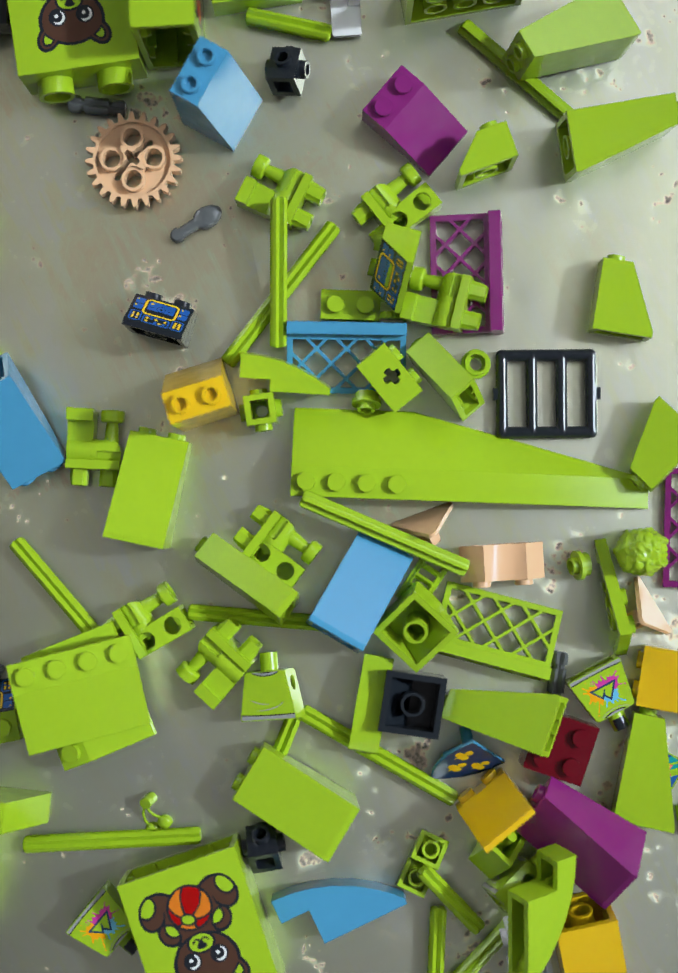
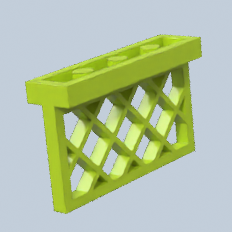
[437,581,563,682]

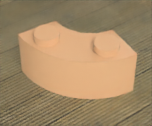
[459,541,545,588]

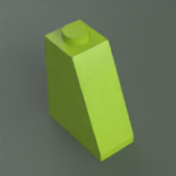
[587,254,653,342]
[406,332,485,421]
[629,396,678,492]
[0,786,52,835]

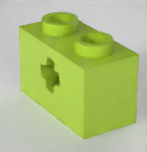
[356,342,423,413]

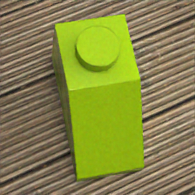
[468,830,526,879]

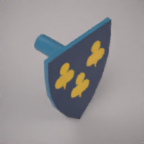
[431,726,505,779]

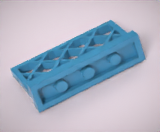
[287,320,407,394]

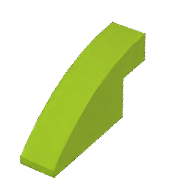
[508,843,576,973]

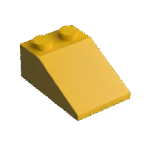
[455,767,536,853]

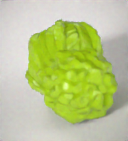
[612,527,669,576]

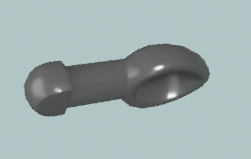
[170,205,222,243]

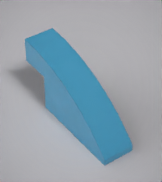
[271,878,407,943]

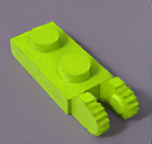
[320,289,402,322]

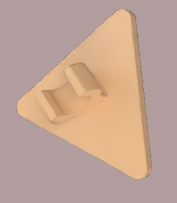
[391,502,453,545]
[627,576,672,634]

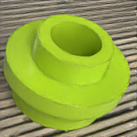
[461,349,491,379]
[352,389,382,414]
[567,550,592,580]

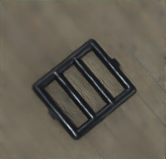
[492,349,601,439]

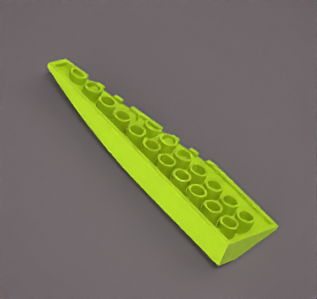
[290,408,648,509]

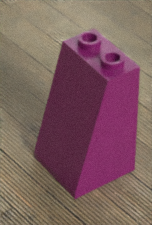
[516,776,647,909]

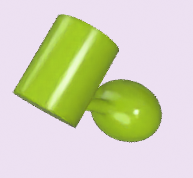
[140,792,173,830]

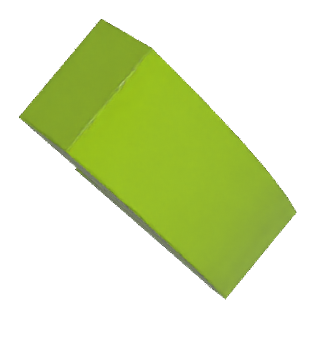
[240,352,331,395]
[348,653,394,755]

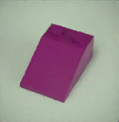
[362,65,468,177]

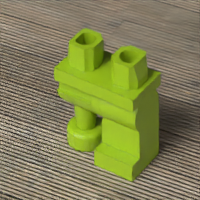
[235,154,327,231]
[351,162,443,244]
[399,266,489,333]
[65,407,125,488]
[233,505,323,588]
[103,581,197,659]
[176,616,263,710]

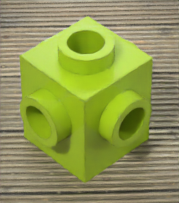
[239,388,283,433]

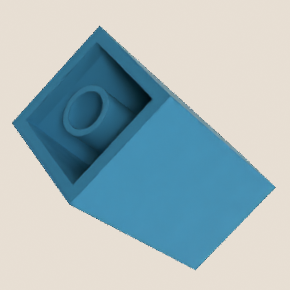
[169,36,262,152]
[0,352,66,489]
[306,532,414,653]

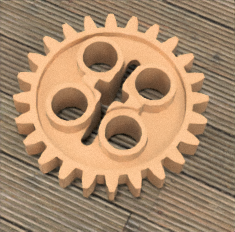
[85,111,183,210]

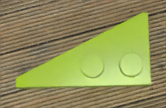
[594,538,636,656]

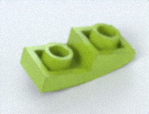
[395,829,450,898]

